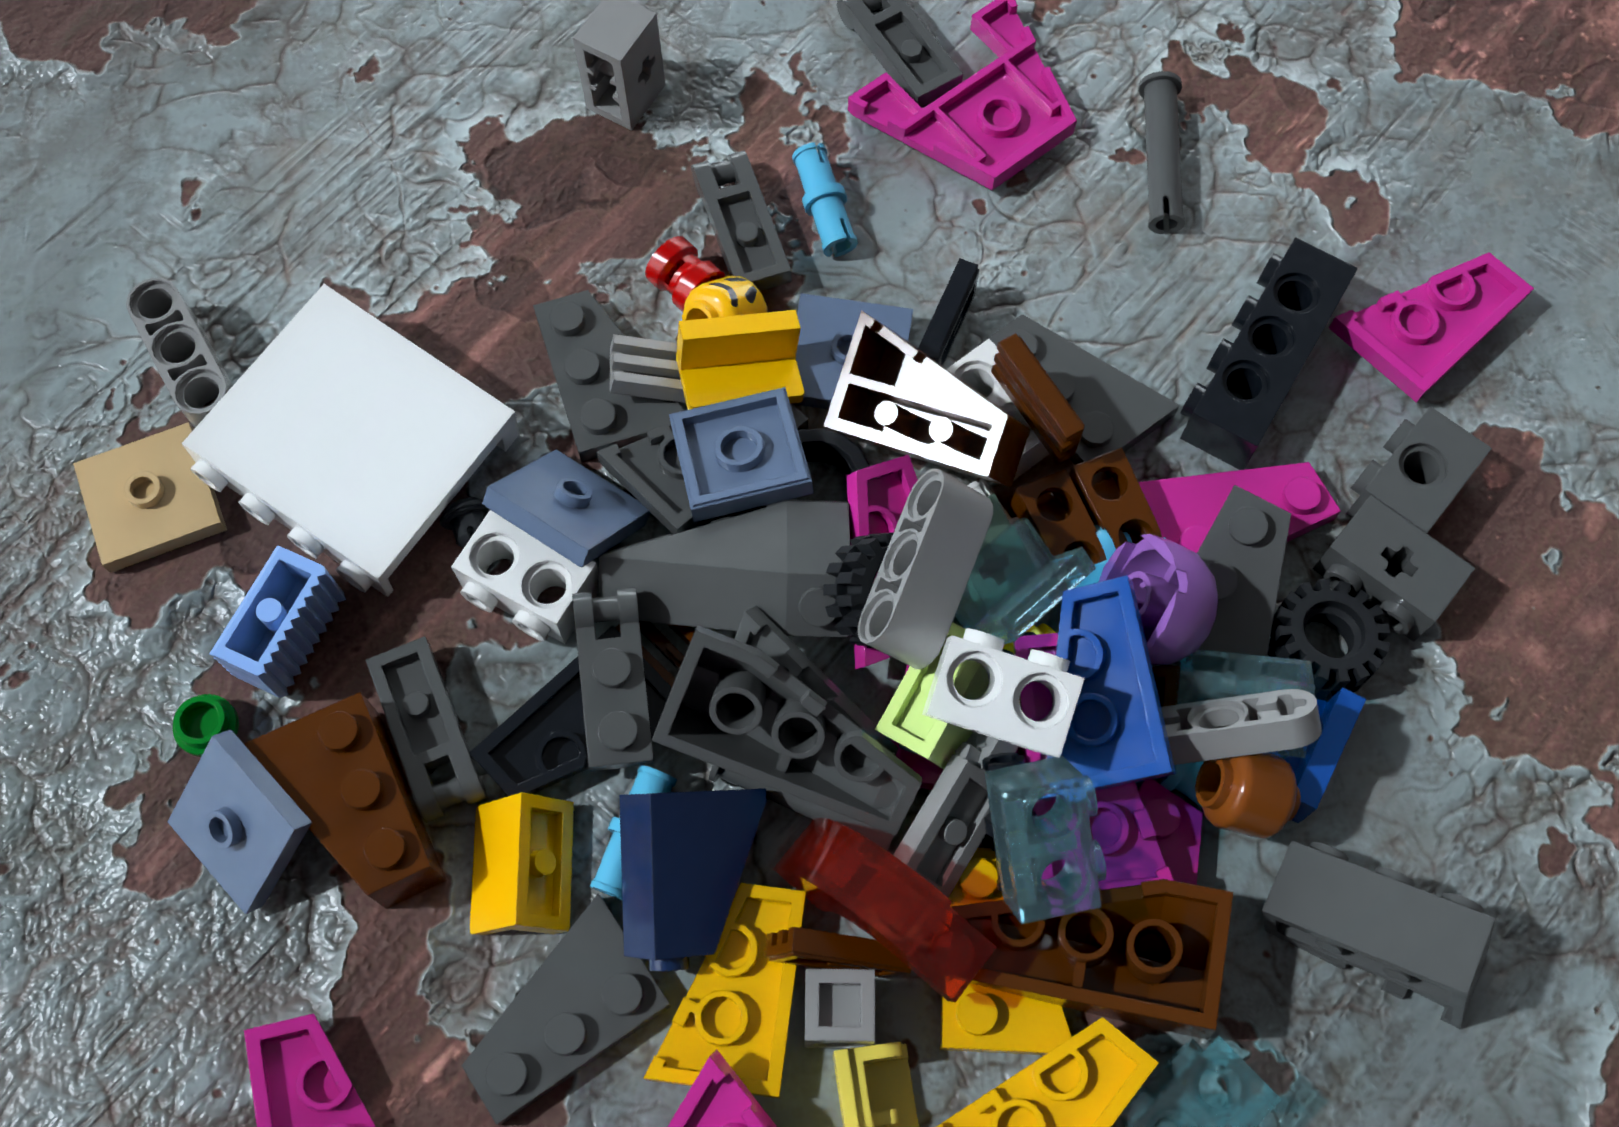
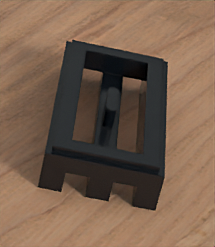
[918,258,980,366]

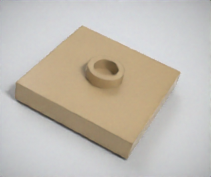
[73,422,227,573]

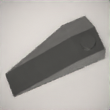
[598,500,850,637]
[651,625,922,836]

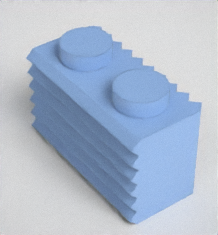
[209,546,346,698]

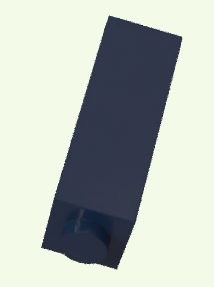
[619,788,766,971]

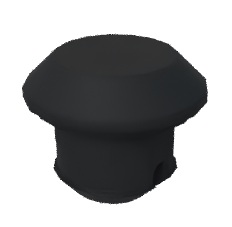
[440,497,490,548]

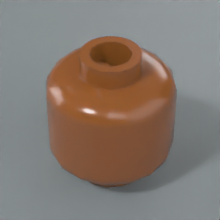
[1195,753,1301,838]

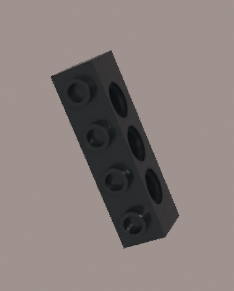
[1180,237,1358,470]

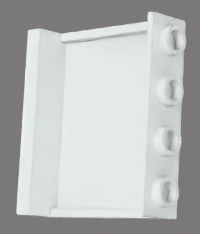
[182,284,520,597]

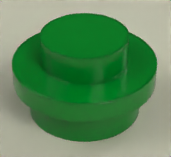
[173,694,239,757]

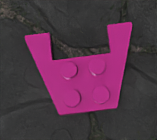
[848,0,1077,190]

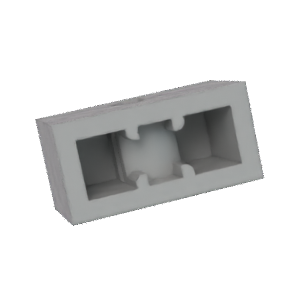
[573,0,665,131]

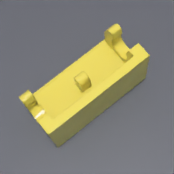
[833,1042,919,1127]

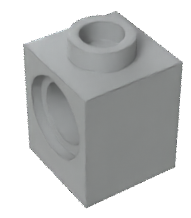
[805,969,875,1049]

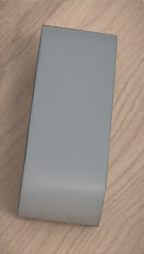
[126,278,233,428]
[858,468,993,669]

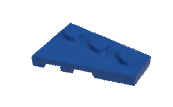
[1040,575,1176,801]

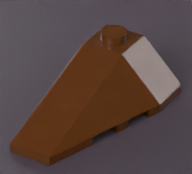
[939,879,1233,1040]

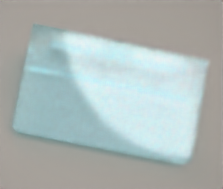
[955,518,1096,644]

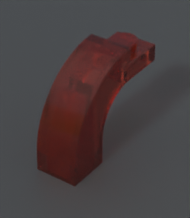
[773,818,997,1002]

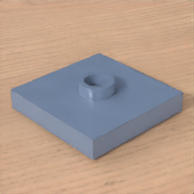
[792,293,913,409]
[669,387,814,522]
[482,449,650,567]
[167,730,312,915]

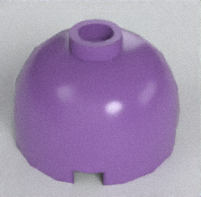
[1098,534,1218,665]

